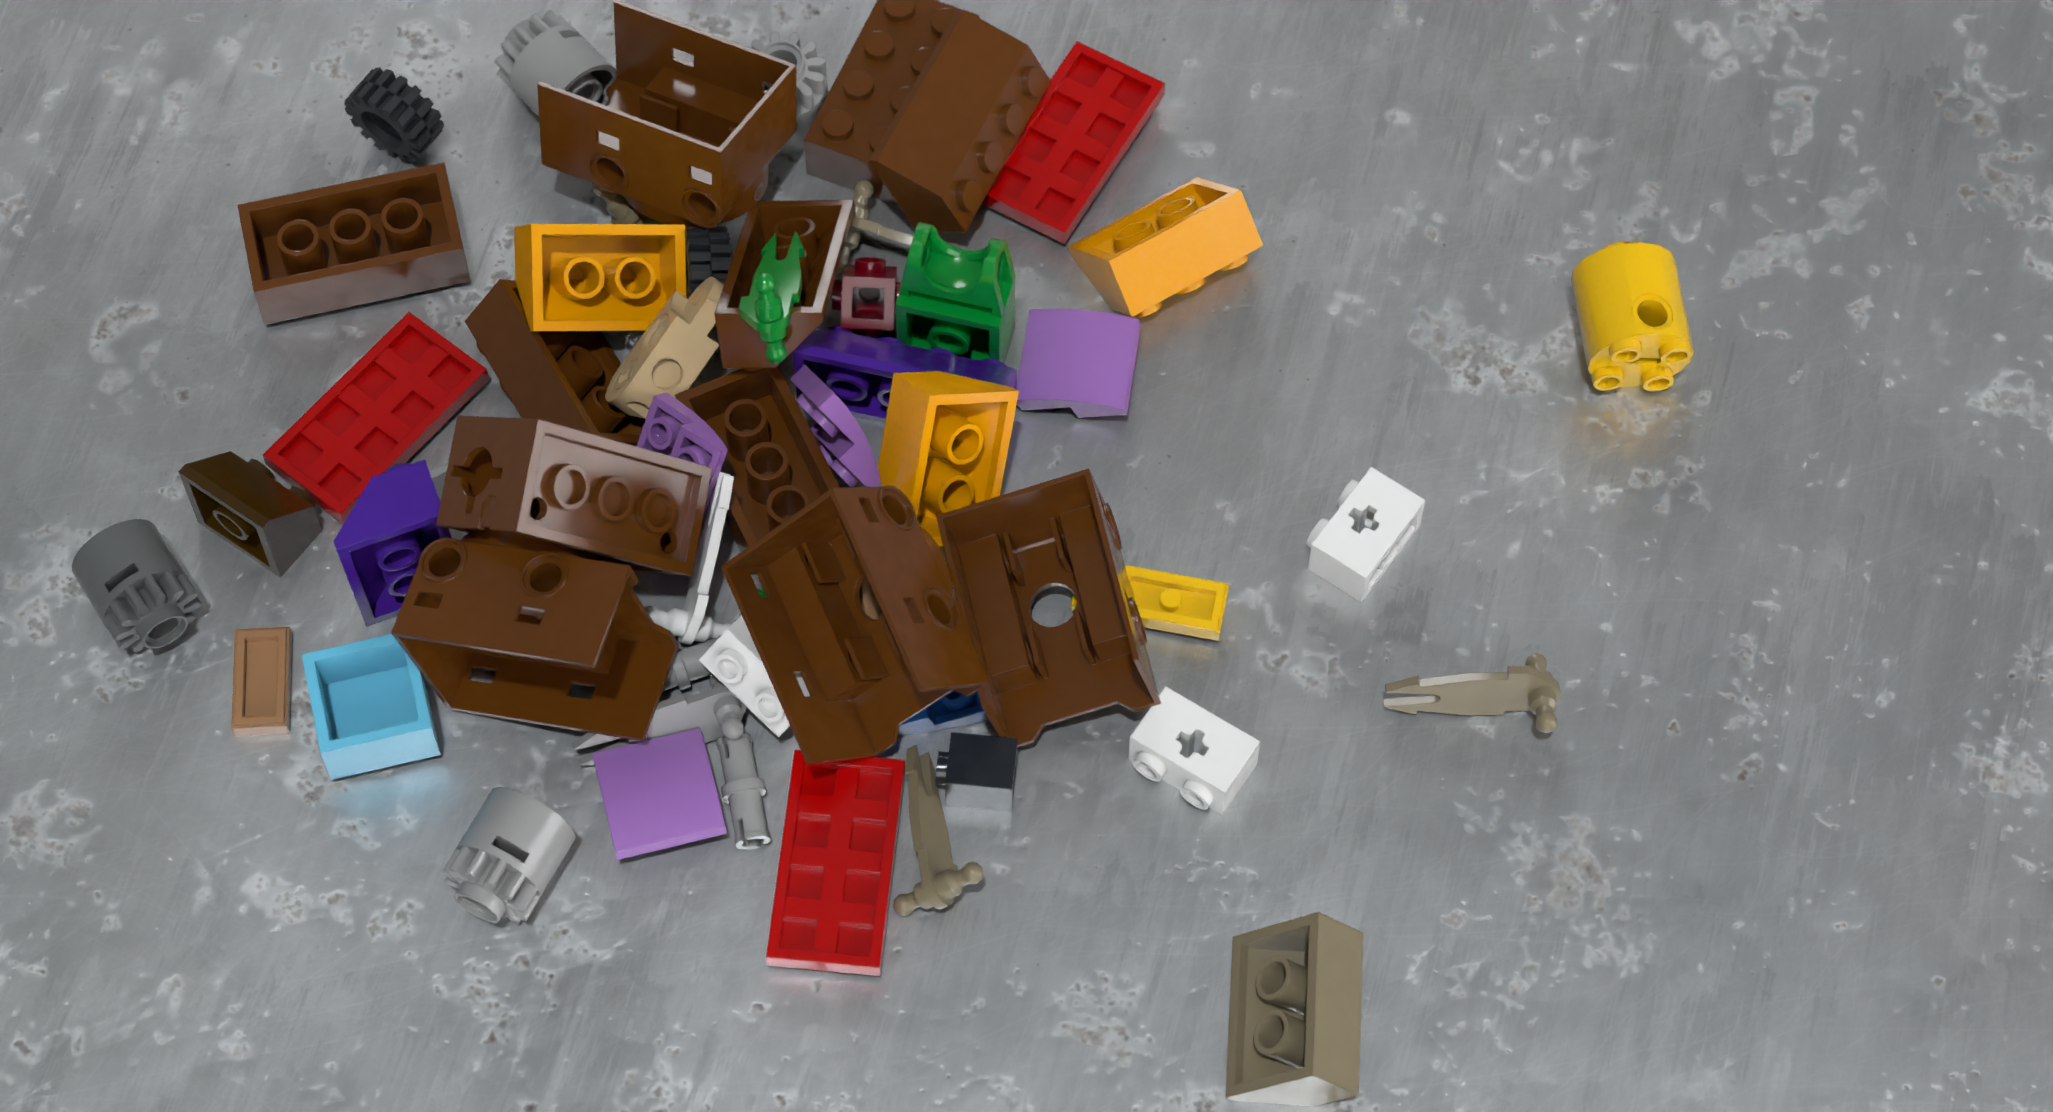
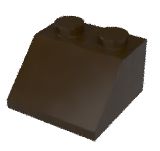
[178,451,322,578]

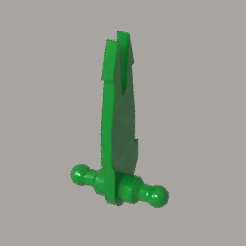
[739,232,805,363]

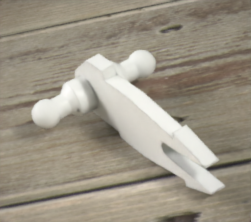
[645,472,734,645]

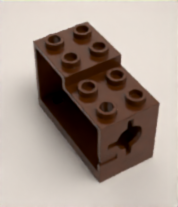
[436,415,712,576]

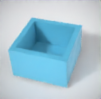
[301,634,441,780]

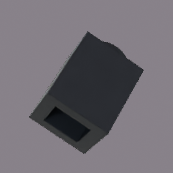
[935,732,1018,812]

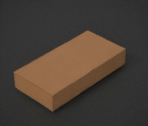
[231,627,293,737]

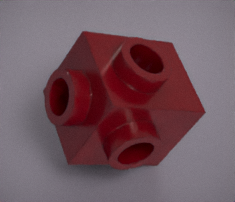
[832,257,901,336]

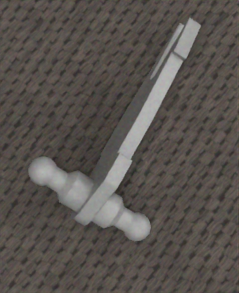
[572,674,746,766]

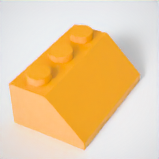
[1068,177,1263,318]
[514,224,686,332]
[878,371,1019,547]

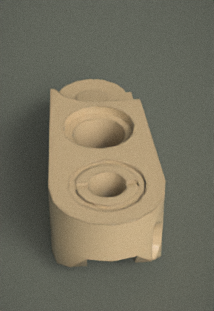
[605,277,724,419]

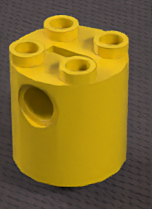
[1571,241,1694,392]

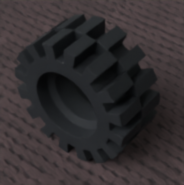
[344,67,444,163]
[685,227,732,299]

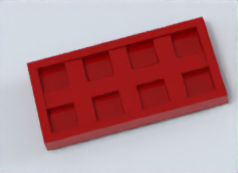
[982,41,1165,244]
[263,312,489,524]
[766,750,905,976]

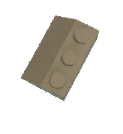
[1226,912,1363,1106]

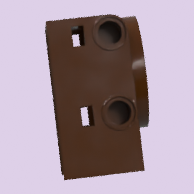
[537,0,797,228]
[936,468,1161,747]
[721,485,990,765]
[391,529,679,741]

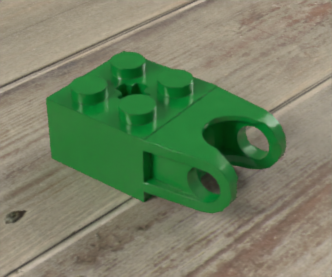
[896,222,1015,364]

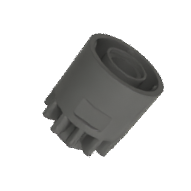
[72,519,202,652]

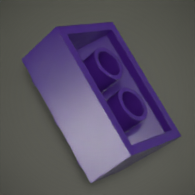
[333,459,452,627]

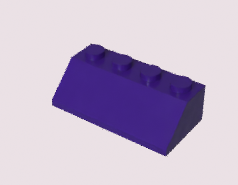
[792,326,1017,423]

